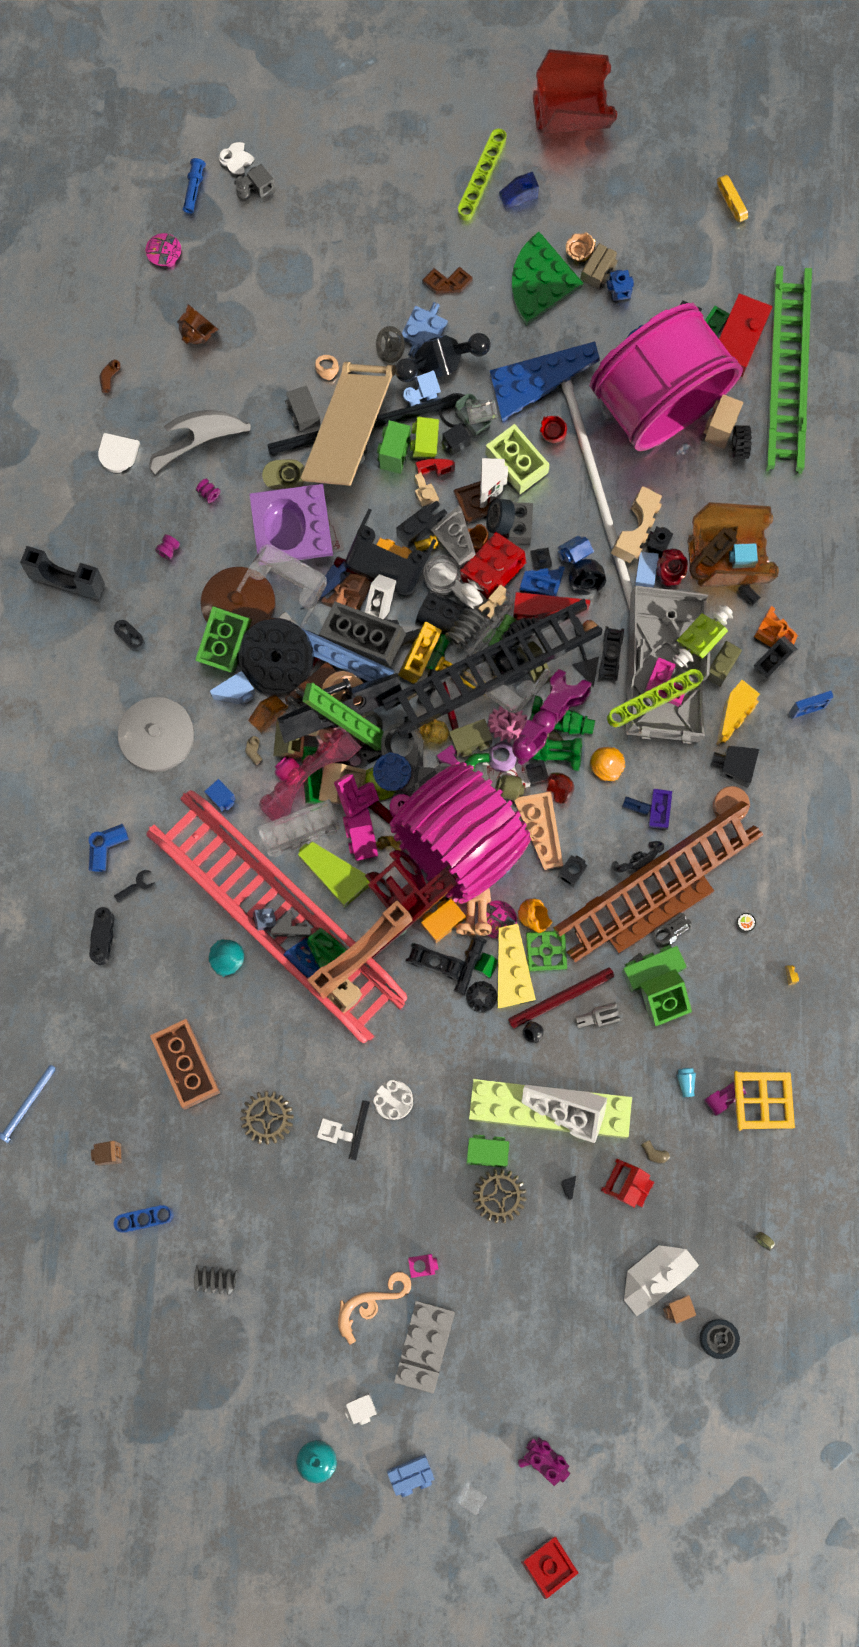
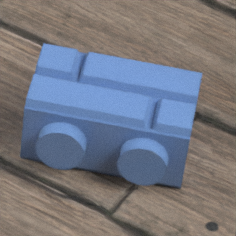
[387,1454,435,1498]

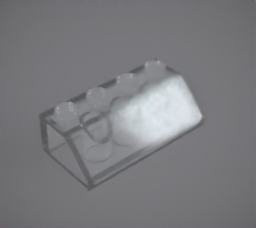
[257,799,340,857]

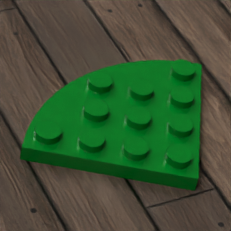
[511,232,583,326]

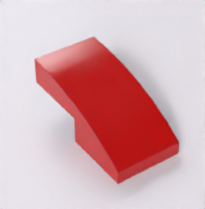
[415,459,455,477]

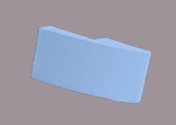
[635,552,659,588]

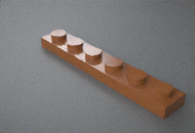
[609,876,714,954]

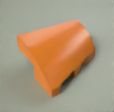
[754,606,798,647]

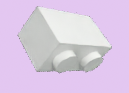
[365,574,396,619]

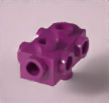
[518,1437,570,1486]

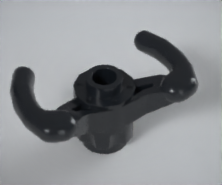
[611,841,664,880]

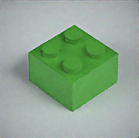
[377,420,411,474]
[639,969,692,1026]
[466,1135,509,1168]

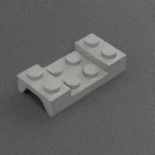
[394,1301,455,1394]

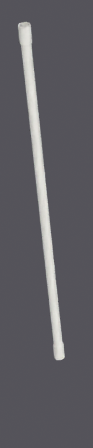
[561,379,633,610]

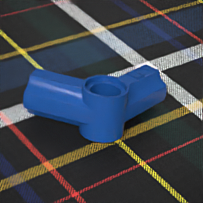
[89,823,129,872]

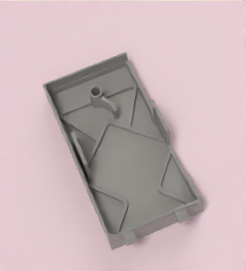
[626,586,710,744]

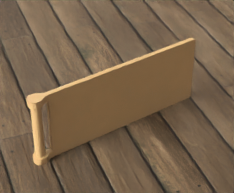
[301,362,395,486]

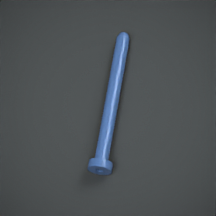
[0,1065,55,1143]

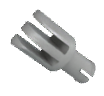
[575,1002,621,1028]

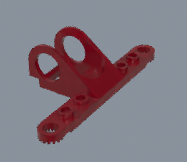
[365,850,458,958]

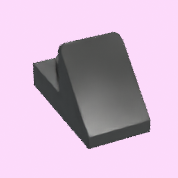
[271,911,312,938]

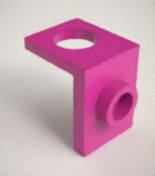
[408,1254,438,1278]

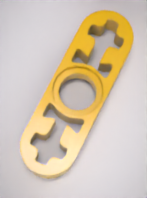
[717,175,748,223]

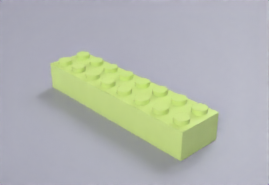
[469,1079,632,1139]

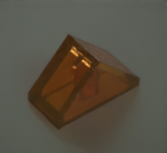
[248,694,288,734]

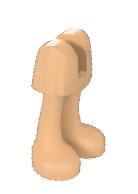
[456,888,492,936]

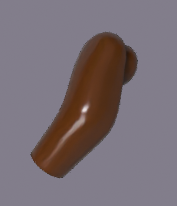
[99,359,120,393]

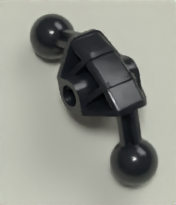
[395,333,491,382]

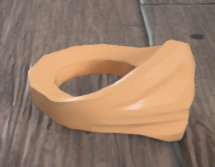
[315,355,339,381]

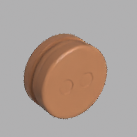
[712,786,750,824]

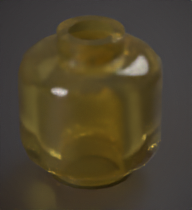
[420,719,449,745]

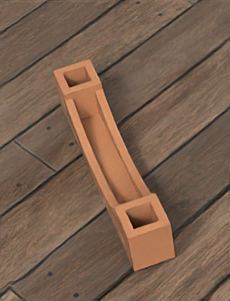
[307,901,413,1000]

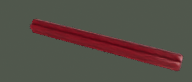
[508,967,614,1028]

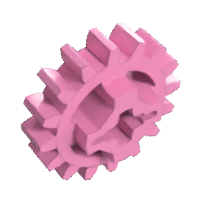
[487,705,528,743]

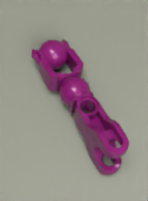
[512,669,591,765]

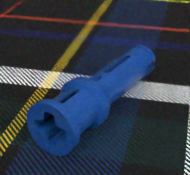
[182,158,206,214]

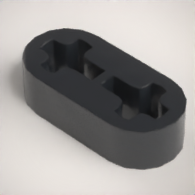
[114,620,145,651]

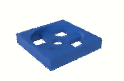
[789,691,834,719]
[284,937,320,978]

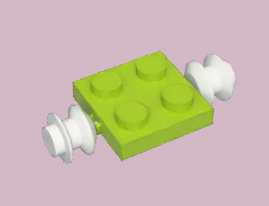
[673,605,733,669]

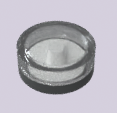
[423,555,461,595]

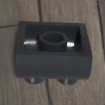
[415,590,465,636]

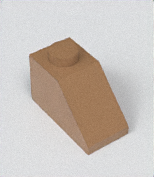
[91,1141,122,1166]

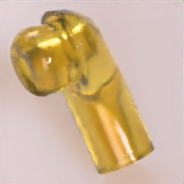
[376,836,402,851]

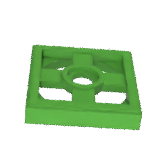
[526,931,567,972]

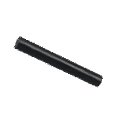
[348,1100,370,1161]

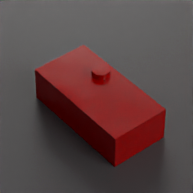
[719,293,773,377]

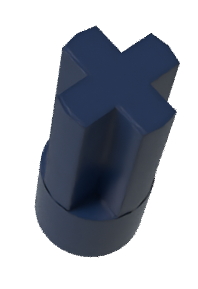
[622,796,651,815]

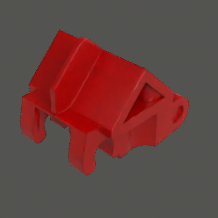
[600,1158,655,1208]

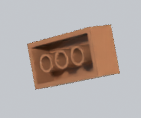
[150,1019,221,1110]

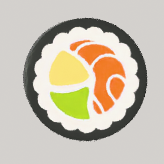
[736,913,756,933]

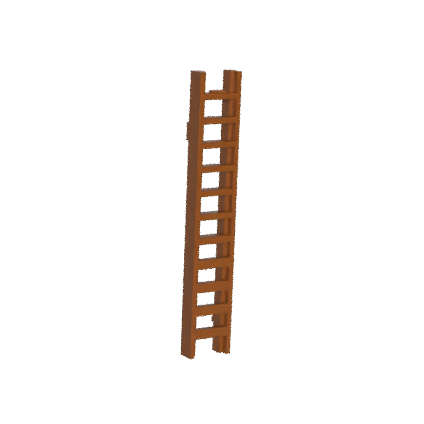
[553,801,763,962]

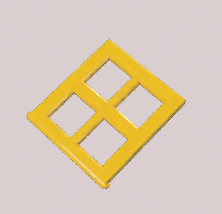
[734,1071,795,1131]

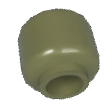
[495,774,525,801]

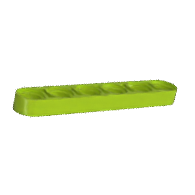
[458,128,507,221]
[607,669,703,727]

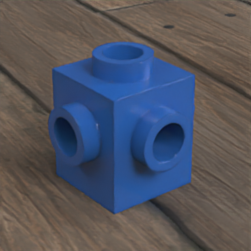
[607,270,634,301]

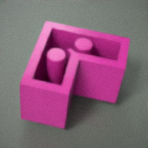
[343,807,378,861]

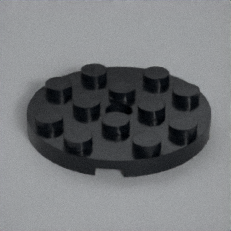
[238,618,314,694]

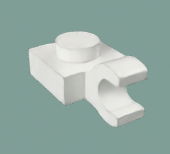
[317,1118,354,1144]

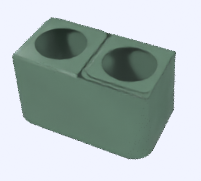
[454,394,491,438]

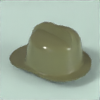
[262,459,305,490]

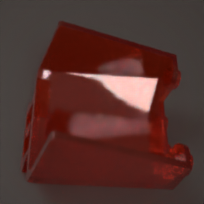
[533,49,617,133]

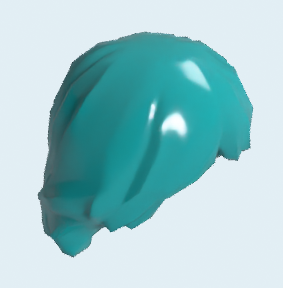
[208,939,245,977]

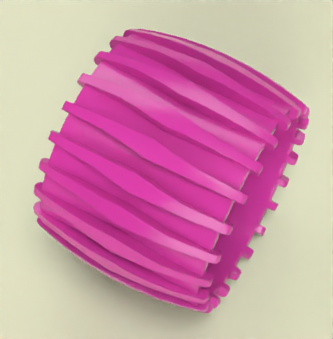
[390,762,531,904]

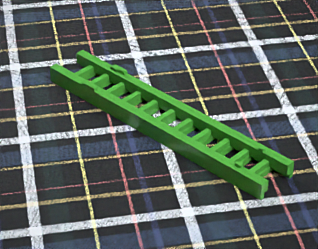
[765,266,812,474]

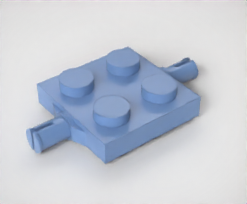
[400,302,448,358]

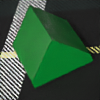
[474,952,498,978]

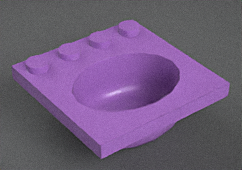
[249,484,333,566]

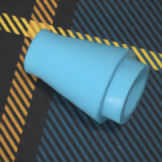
[676,1068,696,1097]

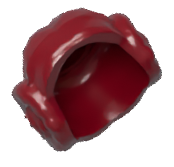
[657,548,688,586]

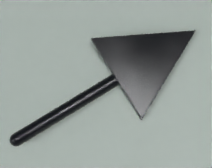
[572,628,599,687]

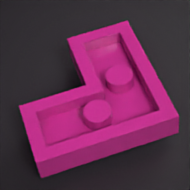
[645,657,685,707]
[334,774,379,817]

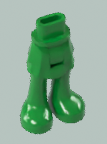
[529,695,595,735]
[532,737,583,772]

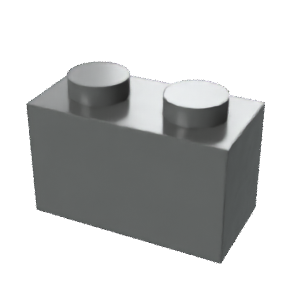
[285,385,321,432]

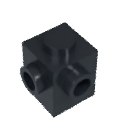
[645,526,673,558]

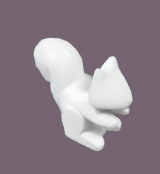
[451,580,487,612]

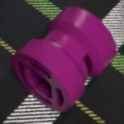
[155,534,180,560]

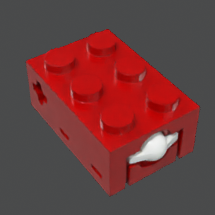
[460,532,527,599]

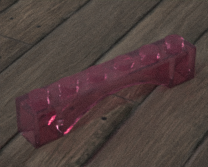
[258,728,362,825]

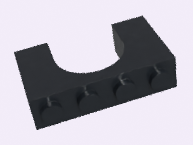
[20,546,105,601]

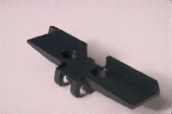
[277,673,402,743]

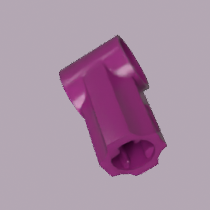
[704,1082,747,1116]

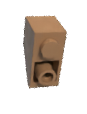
[663,1295,696,1324]

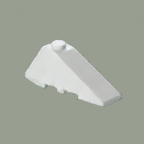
[522,1085,607,1143]

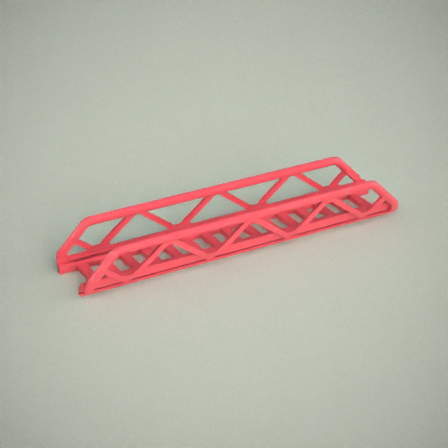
[146,790,407,1043]

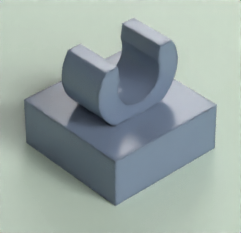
[253,908,276,931]

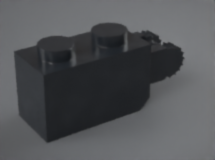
[396,501,447,548]

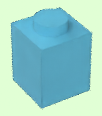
[729,543,758,569]

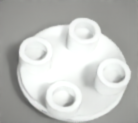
[374,1080,413,1120]

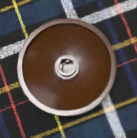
[200,567,276,629]

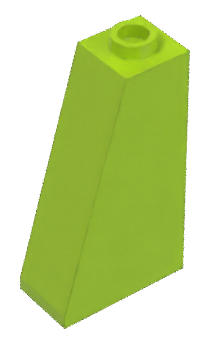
[298,842,370,909]

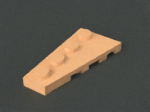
[514,791,564,870]

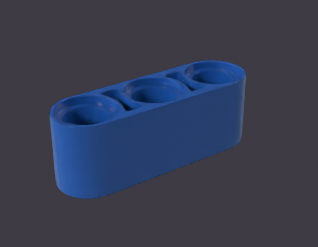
[114,1205,174,1233]

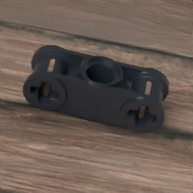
[598,626,624,681]
[89,907,115,966]
[405,943,465,981]

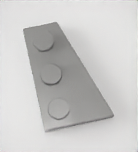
[431,505,476,567]

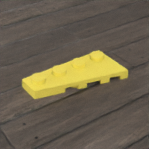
[497,924,536,1009]

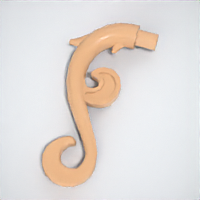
[338,1272,411,1345]

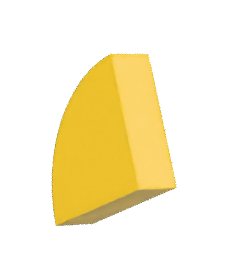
[785,965,799,985]

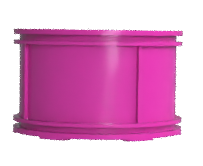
[589,303,743,451]

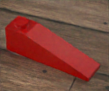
[513,592,590,621]

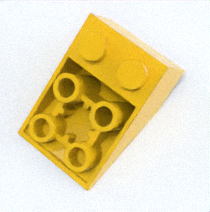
[716,680,760,746]

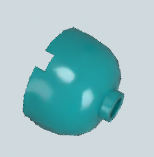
[296,1440,337,1484]

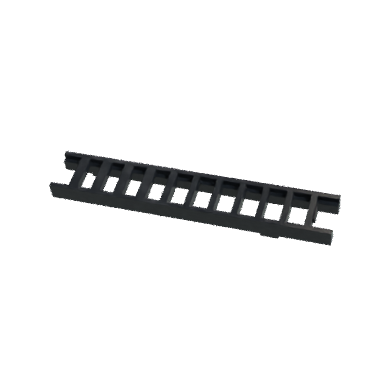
[382,599,603,737]

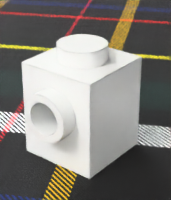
[344,1393,377,1426]

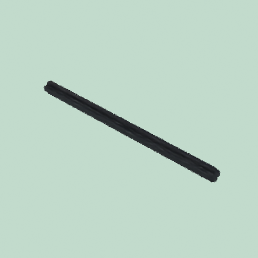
[267,394,461,454]

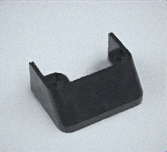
[345,508,436,595]

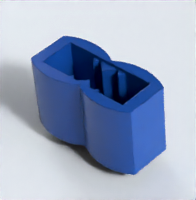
[557,536,594,564]

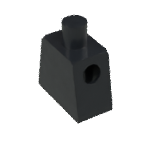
[711,746,759,788]

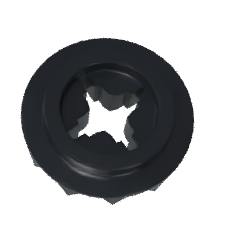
[466,981,497,1012]

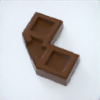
[422,267,473,294]

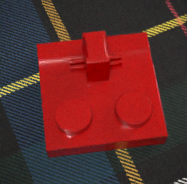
[521,1537,579,1599]

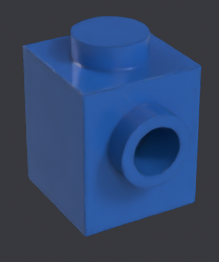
[204,779,236,812]

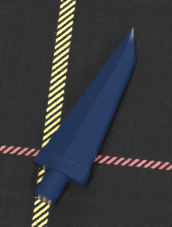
[301,561,347,609]

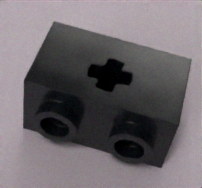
[754,636,798,678]

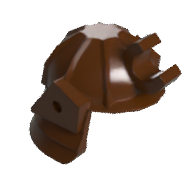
[177,304,219,344]

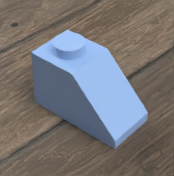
[210,671,255,704]

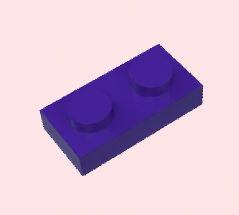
[648,789,672,830]

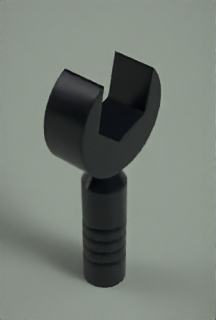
[114,870,156,902]

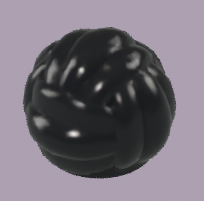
[523,1021,544,1043]

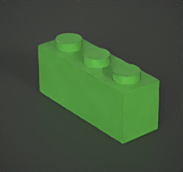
[622,945,687,992]

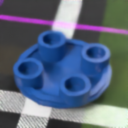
[373,752,411,791]

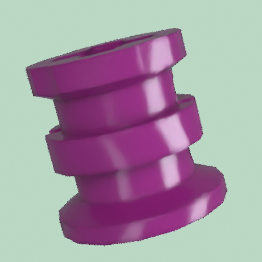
[196,478,221,503]

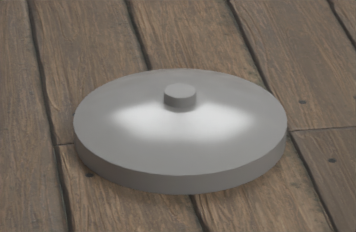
[118,697,194,772]

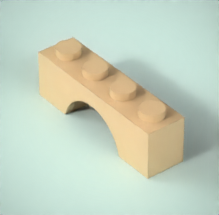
[610,486,662,563]

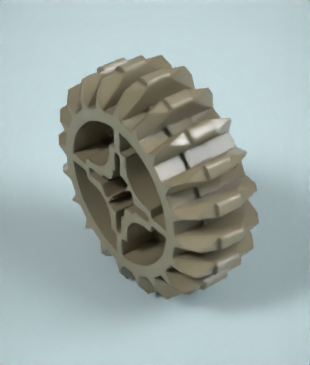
[240,1091,294,1145]
[473,1168,527,1223]

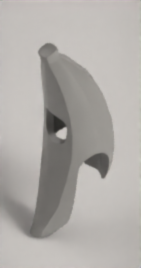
[149,410,251,475]

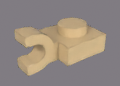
[414,472,439,508]
[478,585,507,620]

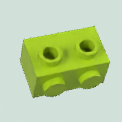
[410,417,439,460]

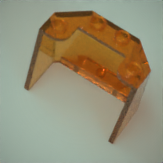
[688,502,779,587]

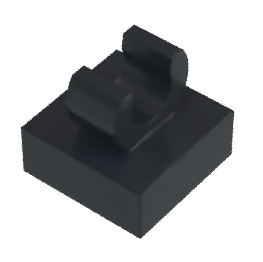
[530,548,552,570]

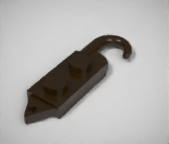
[689,526,738,581]

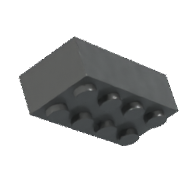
[319,601,406,667]

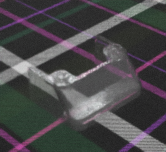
[236,544,327,628]
[459,626,552,713]

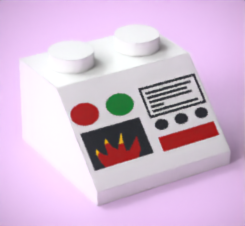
[480,458,508,508]

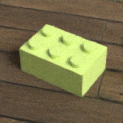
[485,424,550,494]

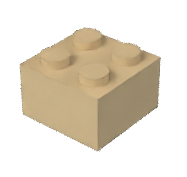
[704,394,744,449]

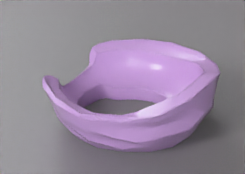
[489,742,517,772]

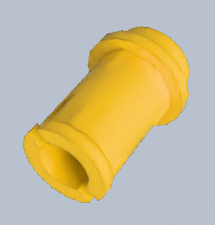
[414,535,439,551]

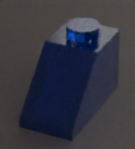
[499,172,539,209]

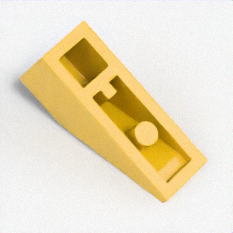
[398,622,442,684]

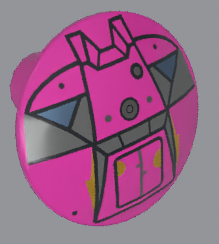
[145,233,181,267]
[486,900,517,939]

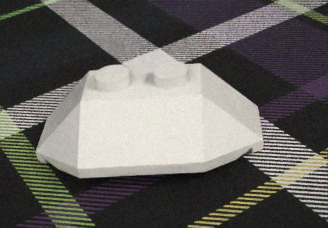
[624,1245,699,1316]

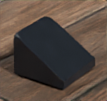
[561,1176,576,1200]

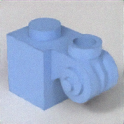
[402,371,441,406]

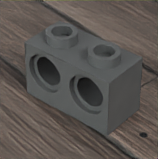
[505,502,533,545]

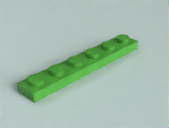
[303,683,384,751]

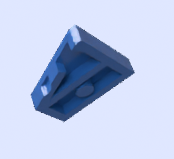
[519,566,565,596]

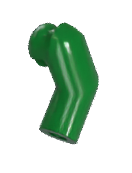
[465,753,489,771]

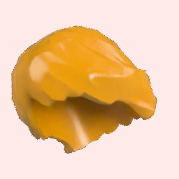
[590,747,625,782]
[518,898,552,933]

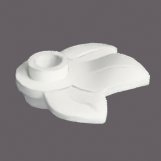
[219,142,254,175]

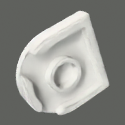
[98,433,140,473]

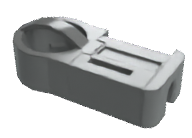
[653,913,692,947]

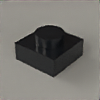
[525,761,549,785]

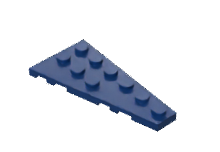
[490,341,600,422]

